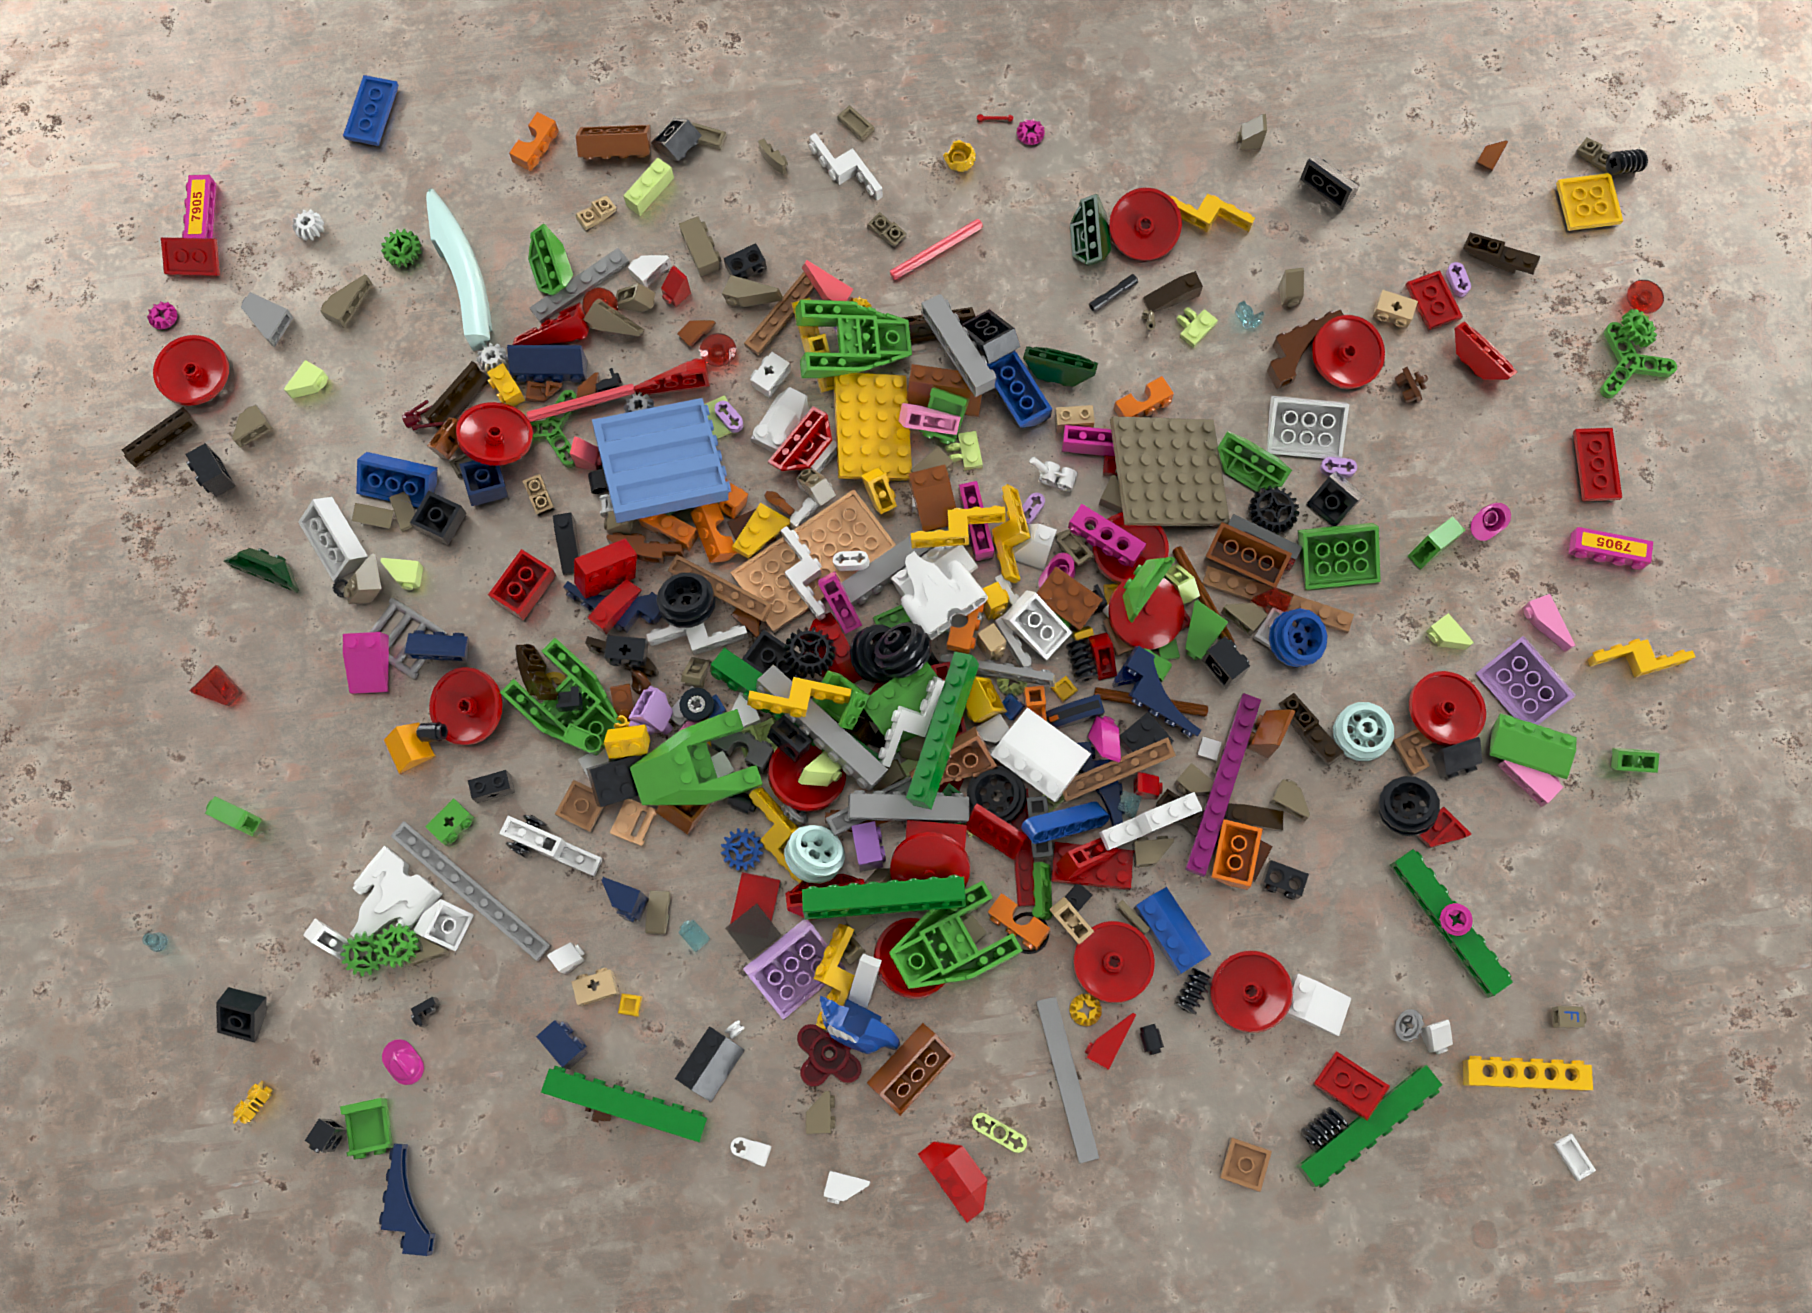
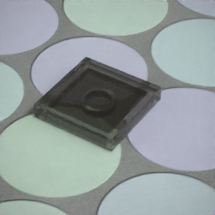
[725,904,781,960]

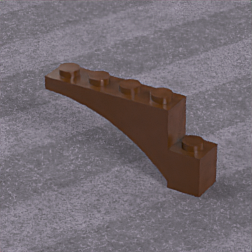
[1267,309,1344,389]

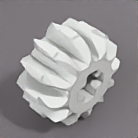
[292,209,324,241]
[476,343,508,374]

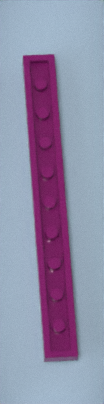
[1185,693,1261,877]

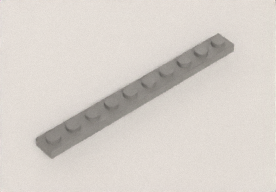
[391,821,551,961]

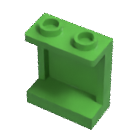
[919,387,970,444]
[813,671,870,730]
[340,1098,393,1160]

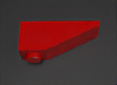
[588,579,642,635]
[1056,837,1119,880]
[1084,1013,1136,1070]

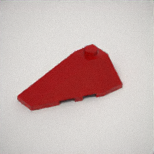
[512,302,589,345]
[634,358,710,396]

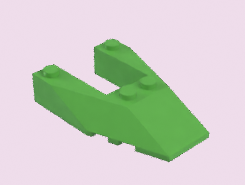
[795,300,912,378]
[500,638,622,756]
[630,709,763,805]
[889,881,1023,989]

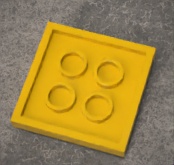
[1556,173,1623,231]

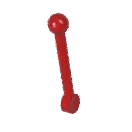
[977,114,1014,122]

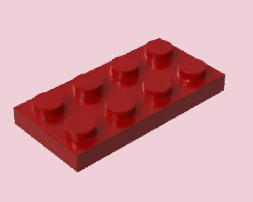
[1573,428,1623,501]
[1051,842,1134,890]

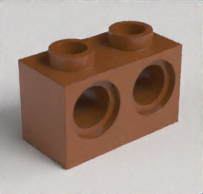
[427,417,459,460]

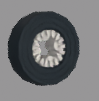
[679,687,714,723]

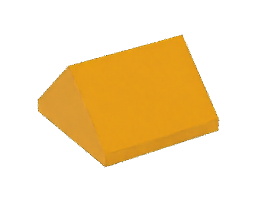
[384,722,435,774]

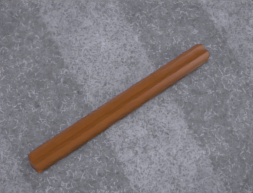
[1173,546,1234,642]
[1094,687,1208,716]

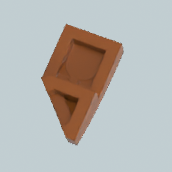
[1476,140,1508,171]
[677,320,716,347]
[577,372,599,407]
[525,381,562,403]
[764,491,795,516]
[731,608,761,638]

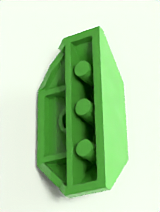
[528,224,573,296]
[1217,431,1292,492]
[1123,557,1175,622]

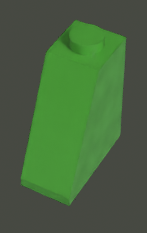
[1408,516,1466,570]
[1185,600,1228,660]
[205,796,262,836]

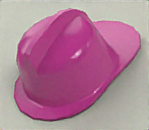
[1470,503,1511,541]
[1038,553,1076,589]
[382,1039,424,1085]

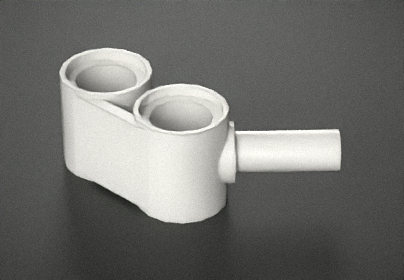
[1030,457,1078,492]

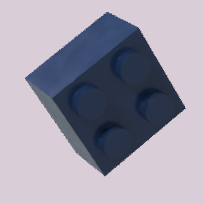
[459,460,508,507]
[536,1020,588,1070]

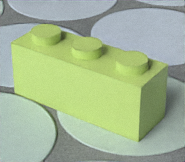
[623,158,674,216]

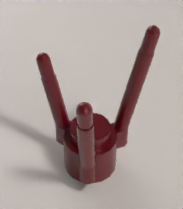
[402,400,445,431]

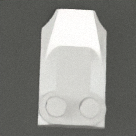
[751,387,810,453]

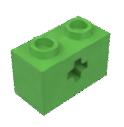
[1611,748,1660,773]
[425,798,475,845]

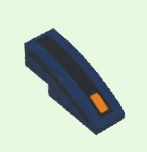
[1046,694,1105,729]

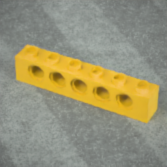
[1462,1056,1593,1091]

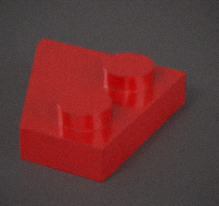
[1417,806,1472,848]

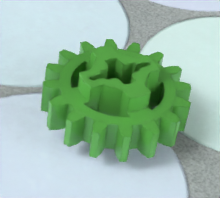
[381,229,422,268]
[1621,309,1657,348]
[374,923,419,968]
[341,931,387,976]

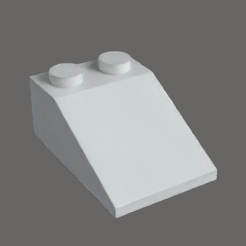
[1001,590,1072,660]
[1286,974,1351,1036]

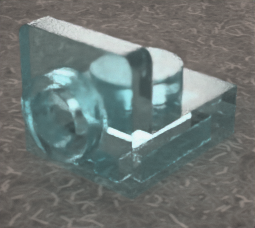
[1235,300,1265,329]
[1117,791,1142,819]
[678,919,711,952]

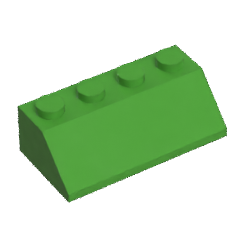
[1490,713,1577,780]

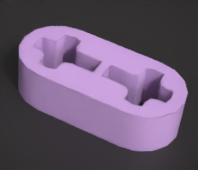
[1446,262,1471,297]
[715,401,743,433]
[1320,457,1357,478]
[1022,493,1045,524]

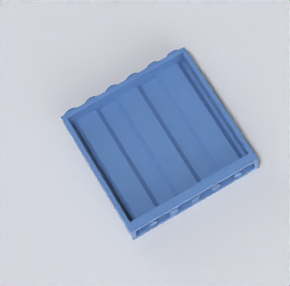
[592,398,731,523]

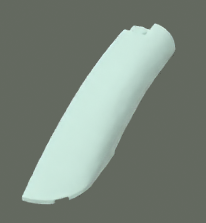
[426,189,492,351]

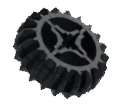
[1248,486,1300,535]
[783,627,836,678]

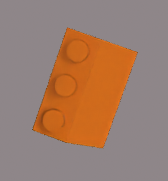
[1211,819,1263,890]

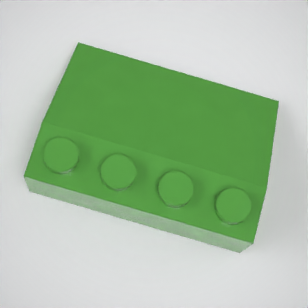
[1298,523,1381,589]
[863,662,938,753]

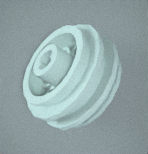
[1333,702,1394,761]
[784,825,845,884]

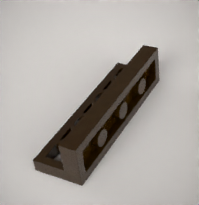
[902,307,975,342]
[424,361,490,430]
[121,407,197,468]

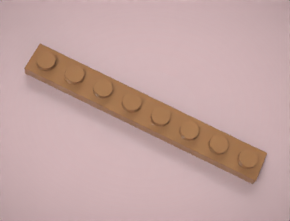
[1202,566,1354,633]

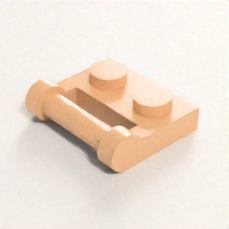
[610,799,657,847]

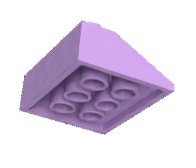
[1476,636,1576,725]
[743,919,846,1020]

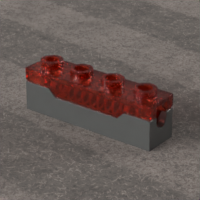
[1228,514,1302,572]

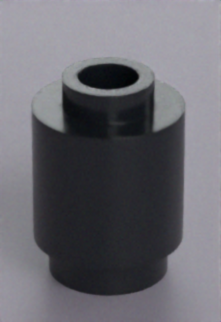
[416,722,448,742]
[727,792,757,815]
[1139,1024,1164,1055]

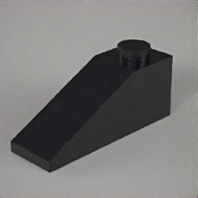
[553,512,580,575]

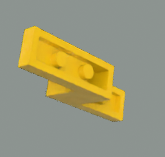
[1170,193,1255,232]
[792,298,834,393]
[992,484,1031,584]
[911,505,1006,549]
[1587,638,1696,678]
[747,677,852,718]
[748,787,803,883]
[813,924,855,1031]

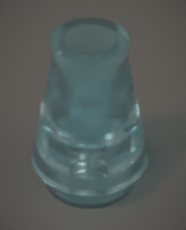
[142,932,168,952]

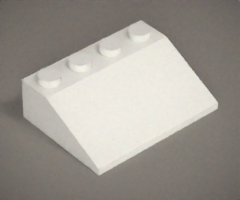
[1267,396,1349,459]
[991,708,1091,802]

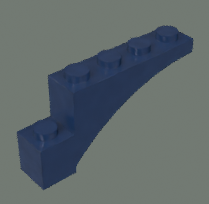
[563,581,662,633]
[1124,646,1202,738]
[1077,742,1125,827]
[379,1143,435,1256]

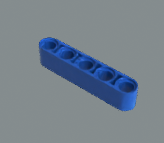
[1021,801,1110,844]

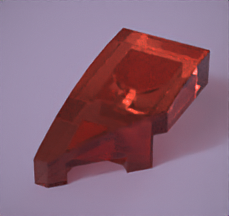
[1251,587,1294,612]

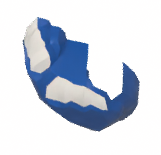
[819,996,900,1054]

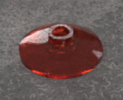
[1627,280,1664,314]
[582,287,618,315]
[700,333,737,367]

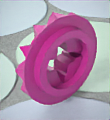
[1016,118,1045,145]
[147,301,177,329]
[1439,903,1473,936]

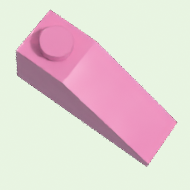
[899,403,961,435]
[1523,594,1575,652]
[1497,760,1563,807]

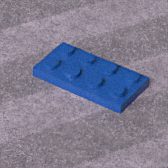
[343,75,399,146]

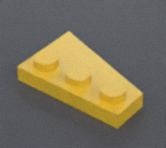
[732,503,790,558]

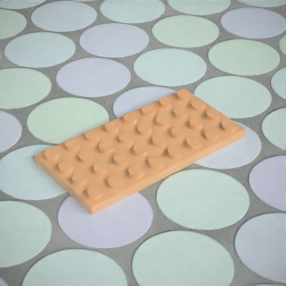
[730,489,896,633]

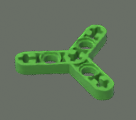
[1600,322,1677,398]
[530,390,577,468]

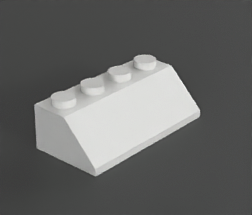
[298,497,368,582]
[891,545,978,597]

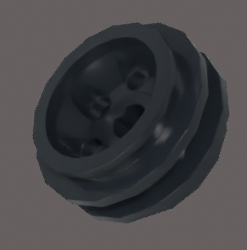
[657,573,716,628]
[874,622,932,678]
[850,624,894,683]
[967,766,1027,823]
[1378,776,1440,836]

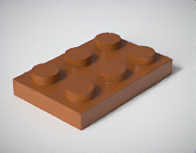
[1037,567,1103,631]

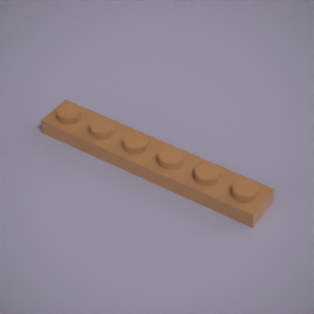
[744,272,815,356]
[667,554,773,622]
[1063,737,1176,802]

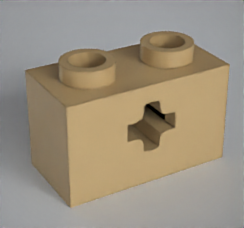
[1372,290,1418,328]
[1054,405,1095,433]
[976,623,1007,661]
[1049,897,1094,944]
[571,968,620,1006]

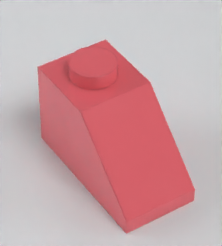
[570,436,602,471]

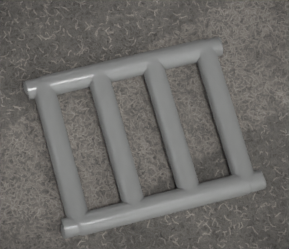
[370,598,448,679]

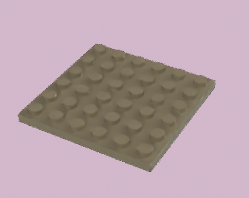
[1110,416,1230,526]

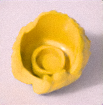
[943,140,976,172]

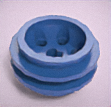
[1269,608,1328,667]

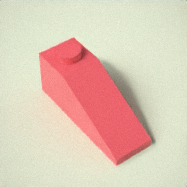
[802,260,853,301]

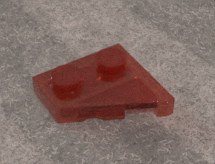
[189,665,243,706]

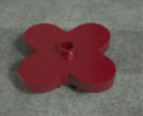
[797,1024,862,1087]

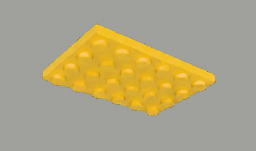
[833,373,912,481]

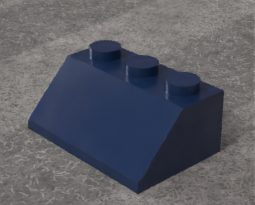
[405,630,469,662]
[601,877,649,922]

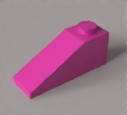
[818,571,862,634]
[1087,716,1121,763]

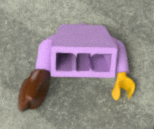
[614,670,673,735]

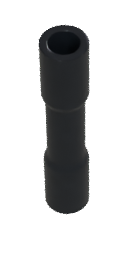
[1089,274,1138,312]

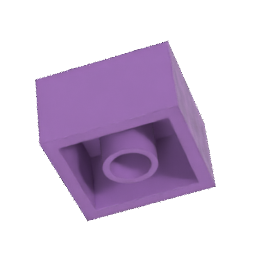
[851,821,886,872]

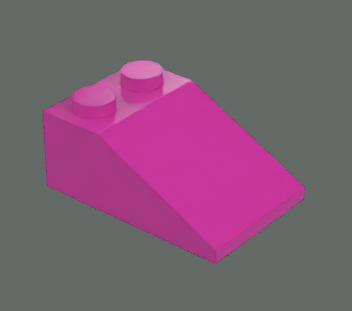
[343,632,389,694]

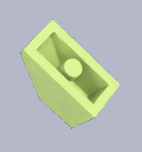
[284,360,328,398]
[381,558,423,590]
[1164,563,1200,604]
[1426,613,1474,650]
[798,751,842,786]

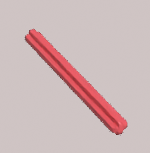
[890,219,983,280]
[527,384,635,422]

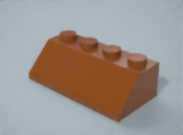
[576,125,651,160]
[907,364,982,417]
[1205,522,1292,588]
[867,1023,956,1116]

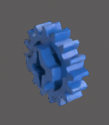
[721,828,764,871]

